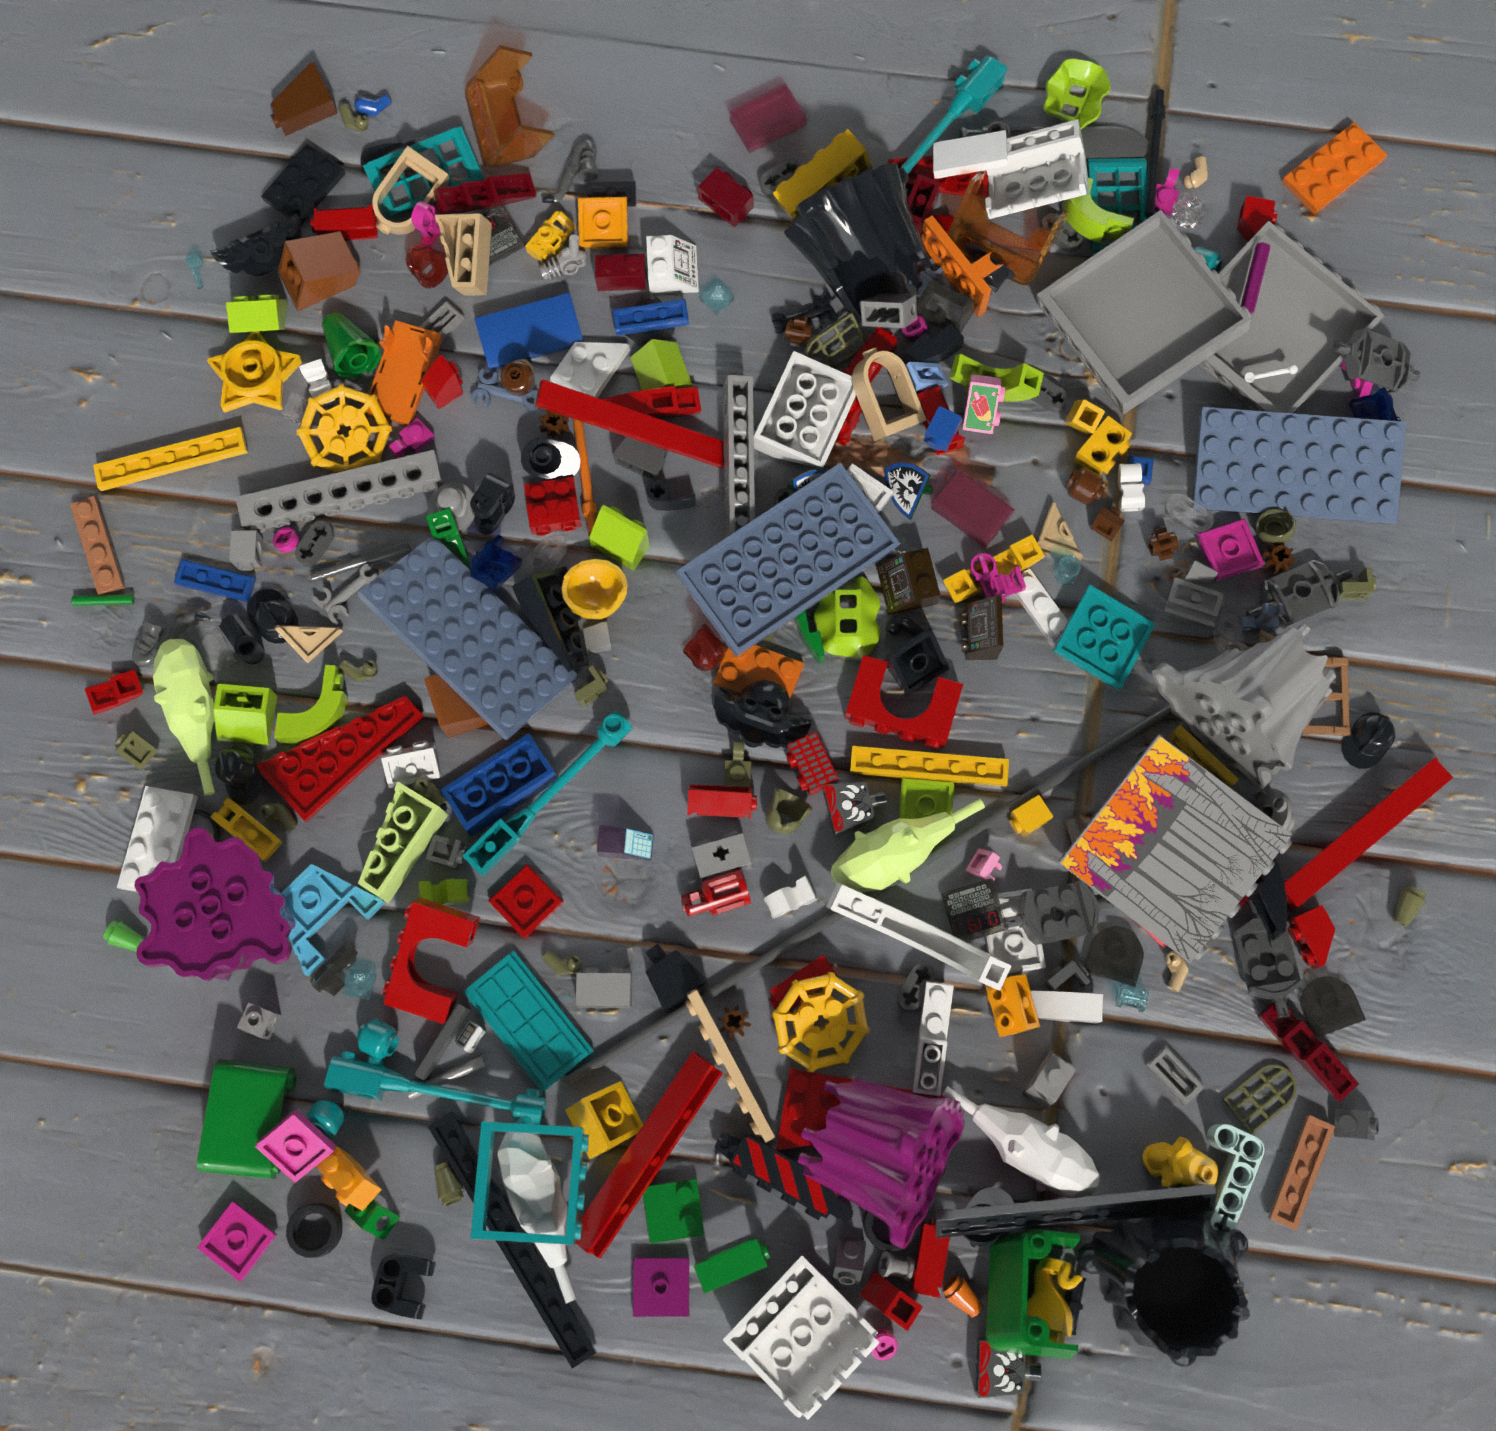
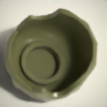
[1256,509,1296,545]

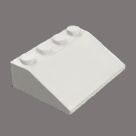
[754,351,856,469]

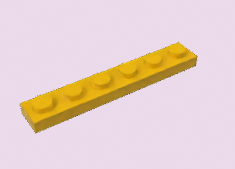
[93,427,248,491]
[850,746,1009,787]

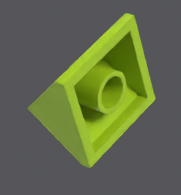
[630,339,693,390]

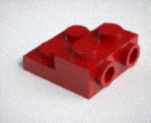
[524,476,582,536]

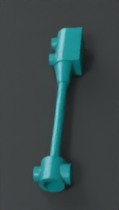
[900,56,1008,194]
[462,710,633,878]
[323,1051,547,1125]

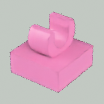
[965,848,1002,882]

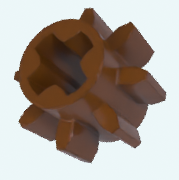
[784,315,813,348]
[539,410,570,440]
[1147,527,1179,561]
[1261,543,1296,575]
[718,1005,751,1039]

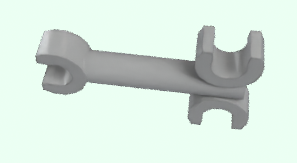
[312,563,379,626]

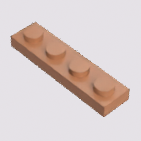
[70,496,125,595]
[1268,1115,1335,1230]

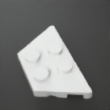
[550,342,630,398]

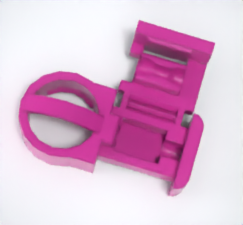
[411,201,440,246]
[970,553,1026,603]

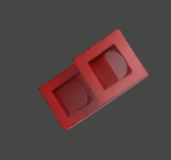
[85,670,143,715]

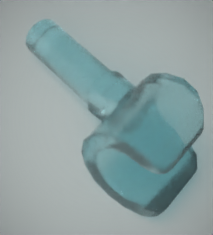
[185,252,203,289]

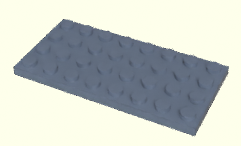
[1192,407,1406,524]
[675,463,900,657]
[357,536,579,740]

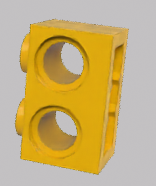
[1074,416,1132,475]

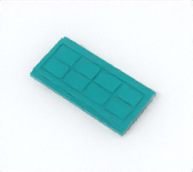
[464,951,594,1093]

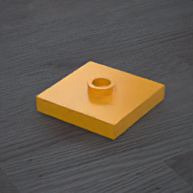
[578,197,628,249]

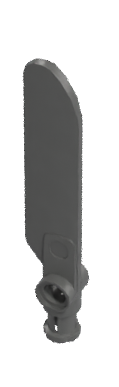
[959,121,1150,158]

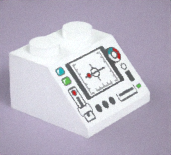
[646,235,699,295]

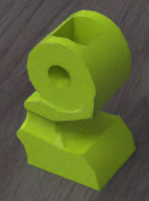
[418,878,470,906]

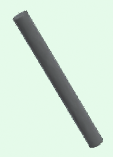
[310,541,411,583]

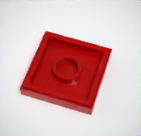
[488,864,564,939]

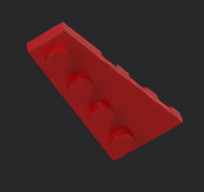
[888,156,989,199]

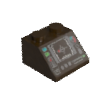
[876,548,940,615]
[960,596,1003,660]

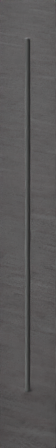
[567,703,1172,1085]

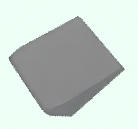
[1183,561,1218,584]
[583,621,612,654]

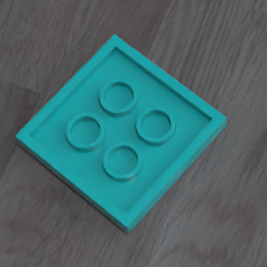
[1052,585,1155,691]

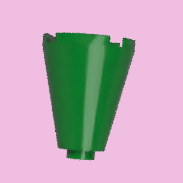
[322,312,381,380]

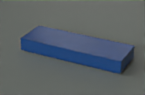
[612,299,689,336]
[174,559,256,603]

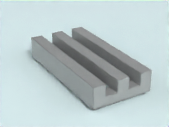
[419,301,465,341]
[1146,1046,1205,1106]

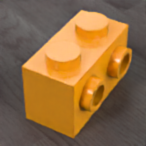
[985,974,1040,1037]
[316,1146,382,1211]

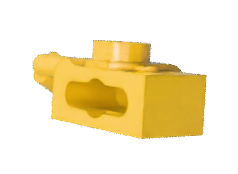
[525,211,575,263]

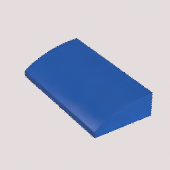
[474,293,583,370]
[440,733,558,837]

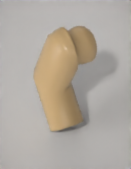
[1184,157,1208,189]
[1165,951,1189,993]

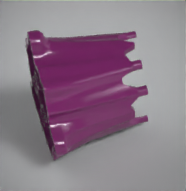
[134,827,296,981]
[798,1078,965,1249]

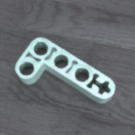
[1206,1124,1265,1230]

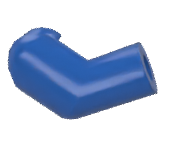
[354,94,392,116]

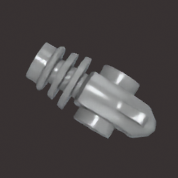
[539,235,587,280]

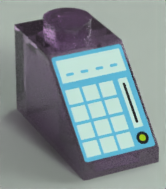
[596,825,654,861]

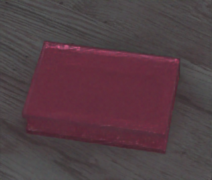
[729,84,807,153]
[931,470,1015,548]

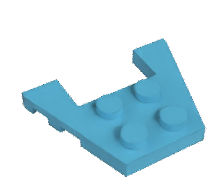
[282,864,385,977]

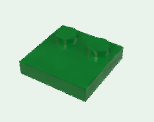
[643,1179,705,1244]

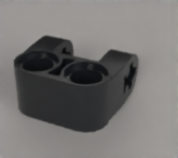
[470,472,515,535]
[371,1254,436,1319]

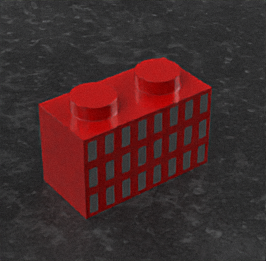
[785,732,838,796]

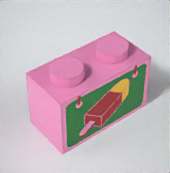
[963,374,1005,434]

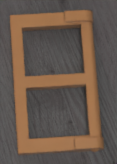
[1302,658,1351,736]

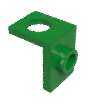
[345,1199,400,1240]

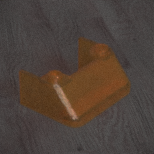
[465,45,554,167]
[948,171,1069,285]

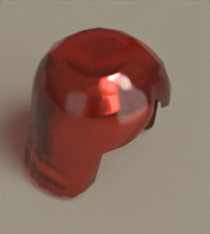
[405,243,449,289]
[683,623,726,671]

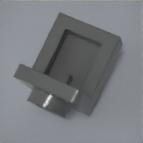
[425,834,467,870]
[1044,960,1090,991]
[1334,1109,1379,1140]
[832,1236,866,1285]

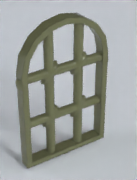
[804,312,866,369]
[1222,1065,1297,1135]

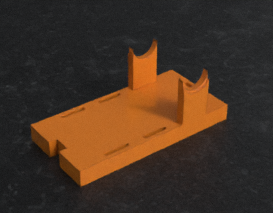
[921,216,1004,317]
[365,320,443,426]

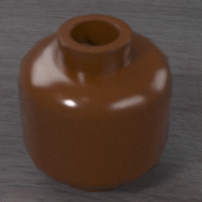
[501,361,535,396]
[1065,467,1105,505]

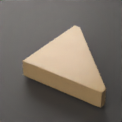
[1037,502,1083,562]
[274,625,343,663]

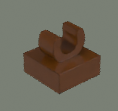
[1090,506,1125,542]

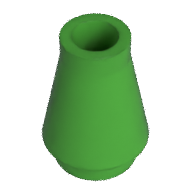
[103,920,145,952]

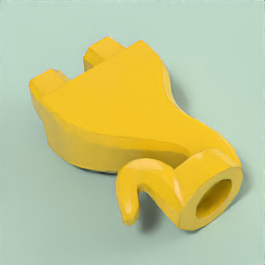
[1027,1257,1083,1343]

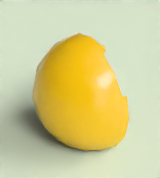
[561,559,628,620]

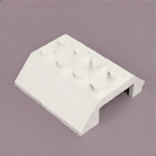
[985,119,1089,219]
[723,1256,879,1420]

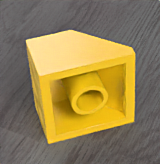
[565,1081,643,1160]

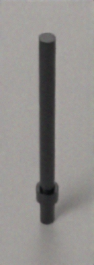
[1144,89,1166,218]

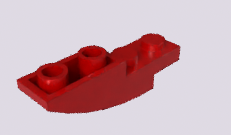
[602,386,701,418]

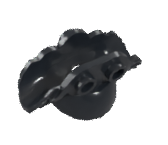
[210,213,302,277]
[714,680,811,748]

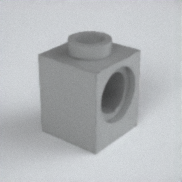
[229,530,263,571]
[237,1002,281,1040]

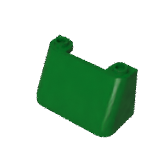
[197,1059,297,1179]

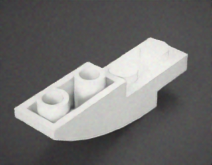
[913,981,954,1096]

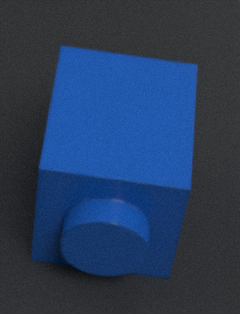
[924,406,962,452]

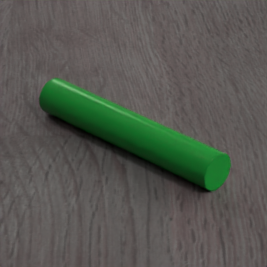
[71,594,135,606]

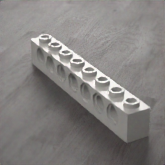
[723,375,755,538]
[236,450,444,533]

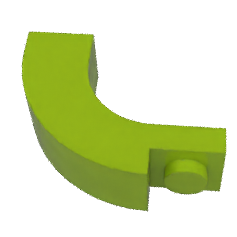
[1062,178,1134,243]
[949,353,1044,402]
[274,665,348,744]

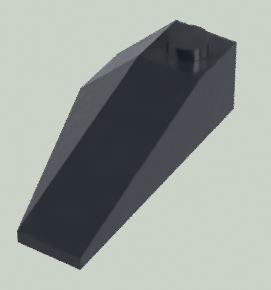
[512,566,589,672]

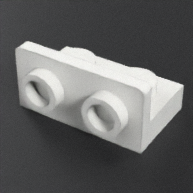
[381,740,441,788]

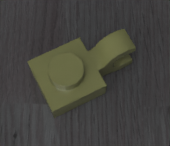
[724,742,751,787]

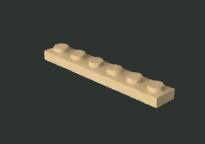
[685,989,775,1143]

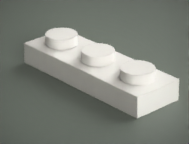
[1014,568,1068,646]

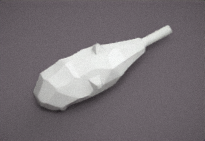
[942,1086,1100,1198]
[497,1132,576,1303]

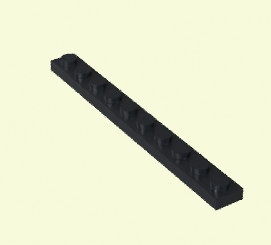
[428,1111,597,1369]
[934,1184,1217,1238]

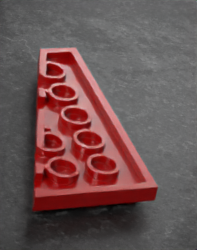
[257,696,424,822]
[776,1068,945,1150]

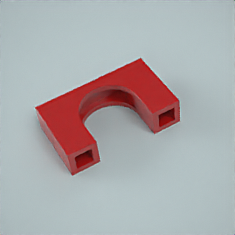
[845,655,963,749]
[383,898,481,1024]

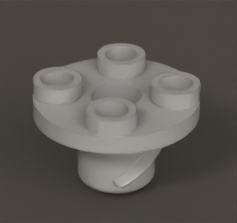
[428,483,479,531]
[1251,789,1295,832]

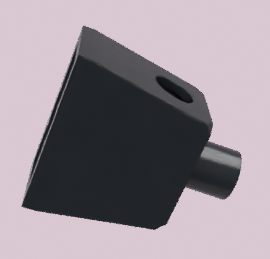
[645,944,707,1013]

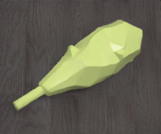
[153,639,215,796]
[831,799,985,893]

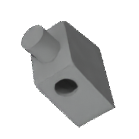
[861,293,917,328]
[1022,1050,1076,1109]

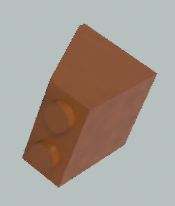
[278,232,360,311]
[424,675,488,738]

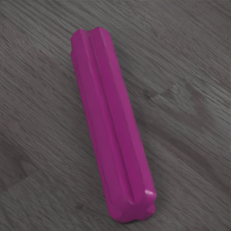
[1240,242,1271,314]

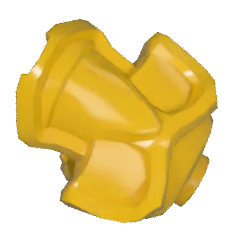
[1142,1136,1218,1188]

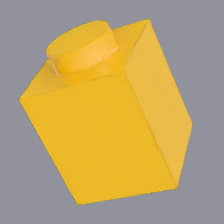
[1064,399,1105,434]
[1009,795,1054,838]

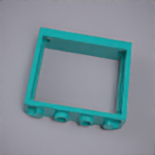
[470,1121,589,1245]

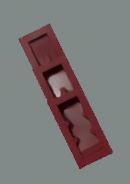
[433,173,537,215]
[1257,1002,1359,1102]

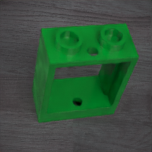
[694,1237,770,1294]

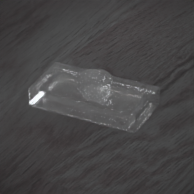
[189,617,237,674]

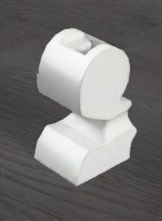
[299,359,338,409]
[1118,463,1145,512]
[764,876,818,919]

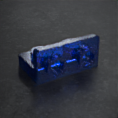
[1349,387,1402,422]
[470,535,523,590]

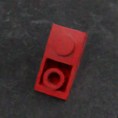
[1237,195,1278,242]
[421,354,463,410]
[1288,905,1335,970]
[859,1271,923,1331]

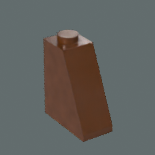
[270,62,338,136]

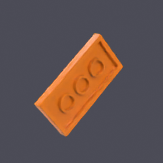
[1282,122,1387,215]

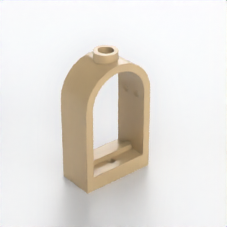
[372,146,450,235]
[852,348,926,441]

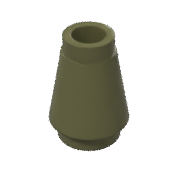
[1393,885,1426,927]
[434,1162,465,1206]

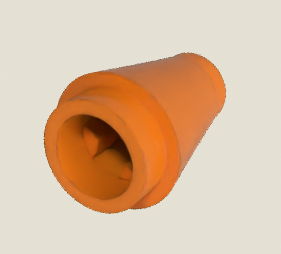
[942,1275,983,1318]

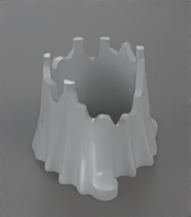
[1152,623,1336,789]

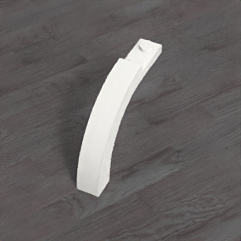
[826,882,1011,991]

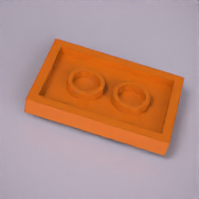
[713,645,804,700]

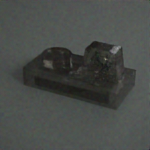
[309,940,358,996]

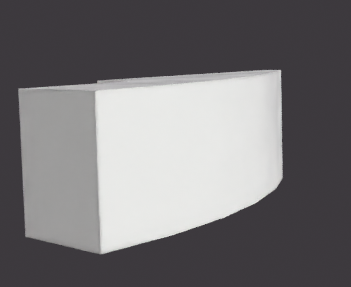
[1031,991,1103,1023]

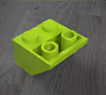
[226,295,288,333]
[589,505,650,571]
[214,684,277,746]

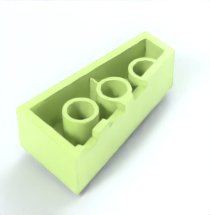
[358,781,448,904]

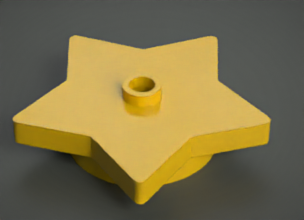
[207,331,302,412]

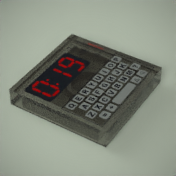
[482,205,526,266]
[941,878,1008,942]

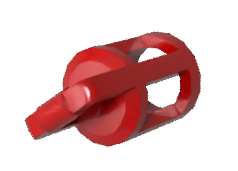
[681,868,751,916]

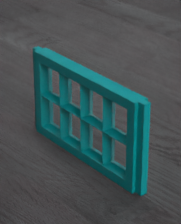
[363,126,485,220]
[1087,159,1148,256]

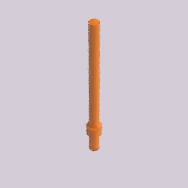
[573,419,598,535]

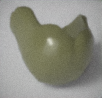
[765,788,813,835]

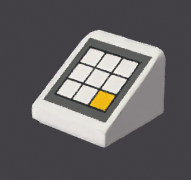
[456,1021,486,1053]

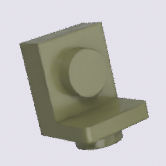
[1339,568,1377,600]
[574,665,608,708]
[114,730,158,770]

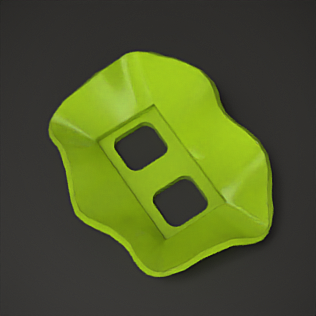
[1043,59,1111,130]
[813,576,881,658]

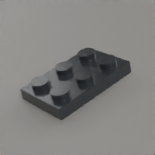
[261,143,346,226]

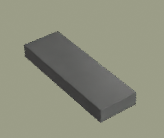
[414,1004,471,1081]

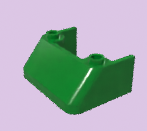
[985,1229,1080,1360]

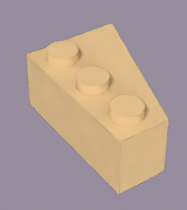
[435,214,492,296]

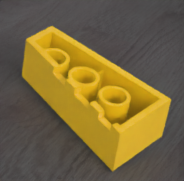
[773,129,873,219]

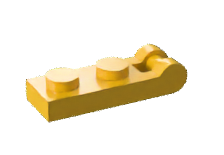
[210,797,283,862]

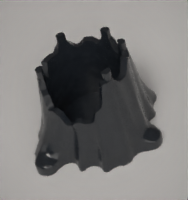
[784,163,933,323]
[1076,1212,1250,1367]

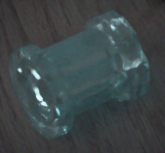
[1054,555,1081,585]
[1116,983,1149,1013]

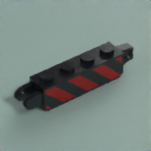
[714,1133,853,1222]

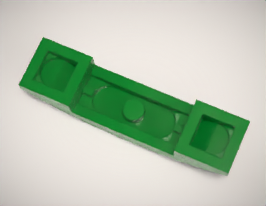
[426,508,473,573]
[795,611,825,663]

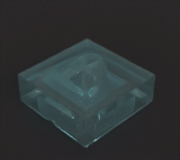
[700,280,734,315]
[343,968,377,1001]

